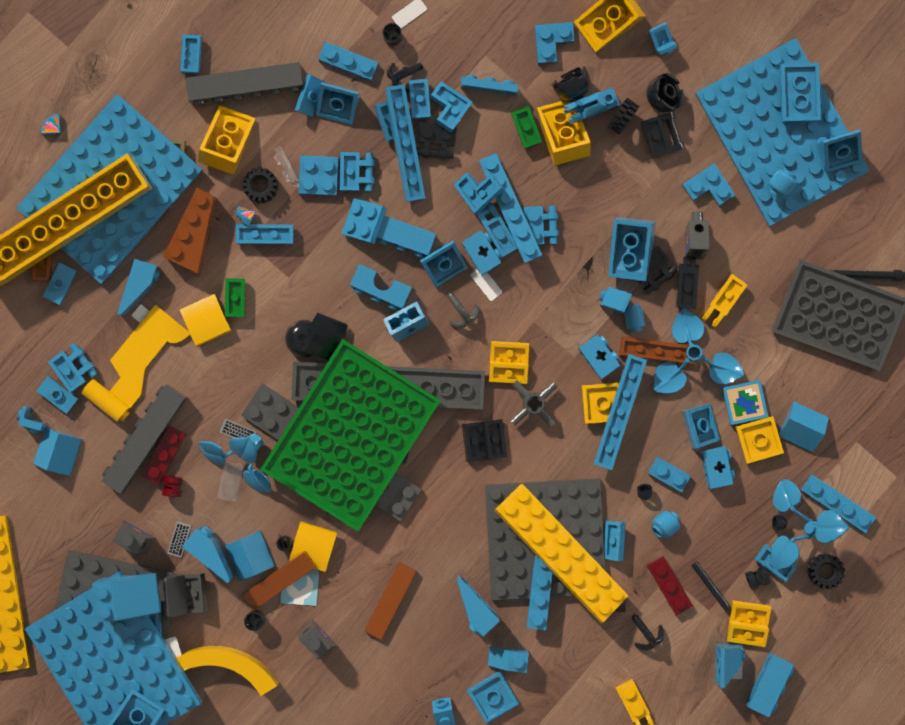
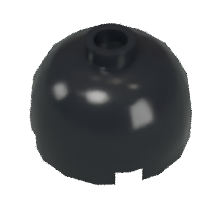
[551,66,591,101]
[646,73,684,113]
[285,320,313,358]

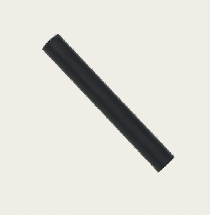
[691,561,732,612]

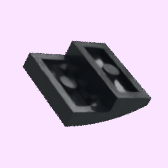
[302,312,348,360]
[462,419,507,462]

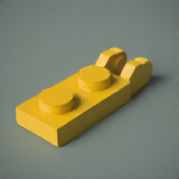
[702,274,747,328]
[615,679,654,725]

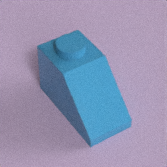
[598,287,632,315]
[488,646,529,673]

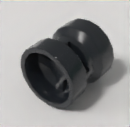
[383,23,402,46]
[745,566,771,591]
[244,610,265,631]

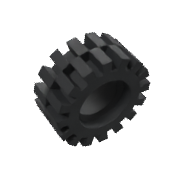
[608,98,640,135]
[242,167,278,203]
[808,553,845,589]

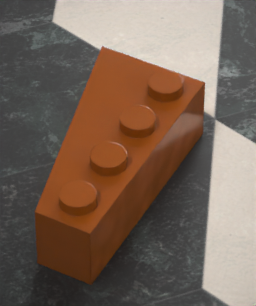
[163,188,217,275]

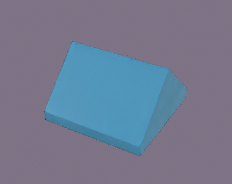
[316,82,360,125]
[817,129,863,173]
[420,241,468,288]
[778,401,829,452]
[681,403,720,449]
[33,427,82,476]
[225,531,275,581]

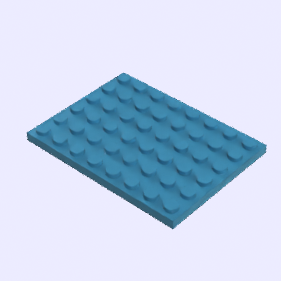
[695,38,870,227]
[16,94,203,284]
[25,570,203,725]

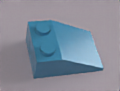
[608,217,656,281]
[182,526,235,583]
[92,573,161,622]
[457,574,500,636]
[108,689,165,725]

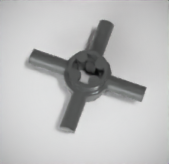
[510,380,557,428]

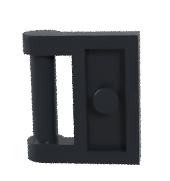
[641,112,685,159]

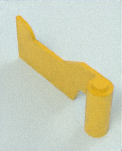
[81,305,190,423]

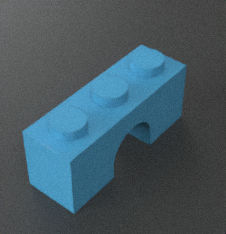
[350,264,412,311]

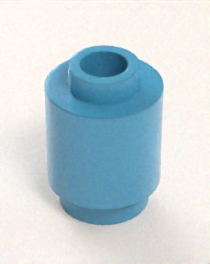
[624,304,646,333]

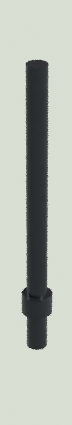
[831,270,905,281]

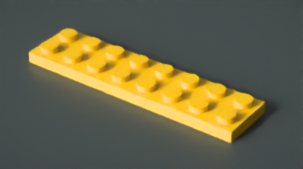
[494,483,628,623]
[0,515,31,673]

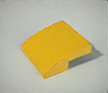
[180,294,231,347]
[489,341,529,384]
[289,522,337,572]
[727,600,771,647]

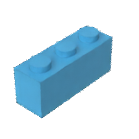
[376,216,436,259]
[745,652,794,717]

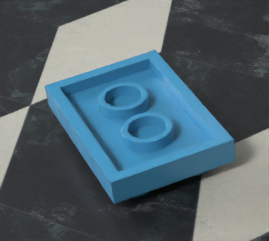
[779,63,821,122]

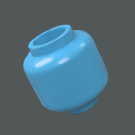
[768,168,798,197]
[651,511,680,539]

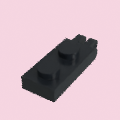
[676,256,699,309]

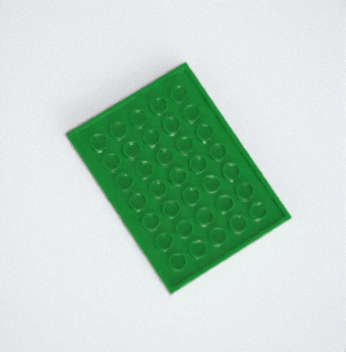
[260,339,441,531]

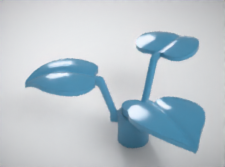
[654,308,744,394]
[198,434,273,494]
[771,479,850,571]

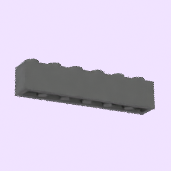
[185,62,304,106]
[102,385,188,494]

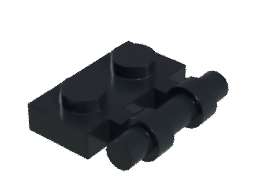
[416,122,457,160]
[636,245,678,295]

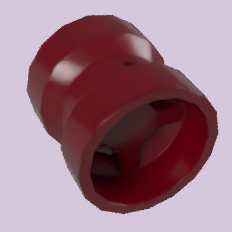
[162,476,183,497]

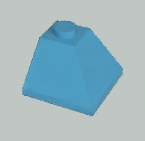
[715,644,745,688]

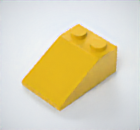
[574,0,646,52]
[537,100,591,166]
[198,105,255,175]

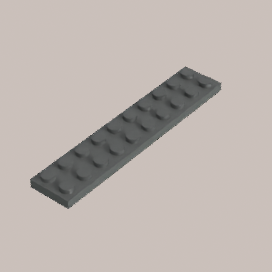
[291,362,485,409]
[241,383,422,521]

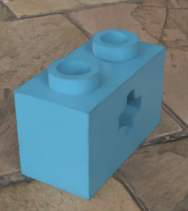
[462,230,502,276]
[383,301,430,342]
[578,334,620,379]
[700,446,735,489]

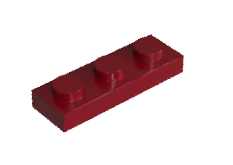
[142,425,187,485]
[646,556,693,616]

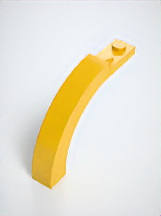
[176,646,279,696]

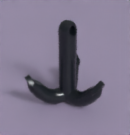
[387,63,423,92]
[632,614,664,651]

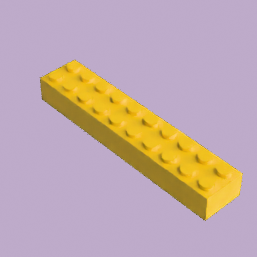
[0,154,153,287]

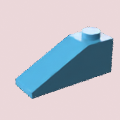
[117,259,161,316]

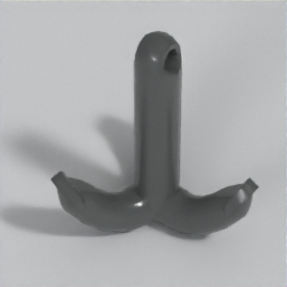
[448,292,479,328]

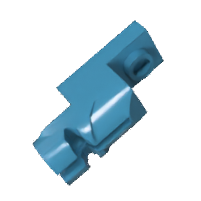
[564,88,620,124]

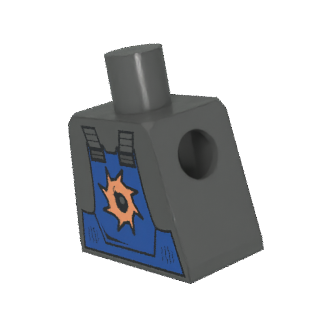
[685,211,709,259]
[113,520,155,555]
[298,619,337,660]

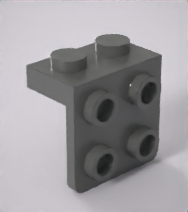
[163,573,208,617]

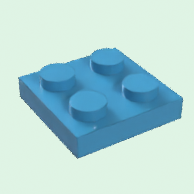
[298,155,339,196]
[341,198,387,244]

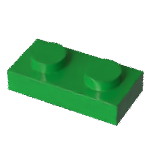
[511,106,542,149]
[225,278,246,317]

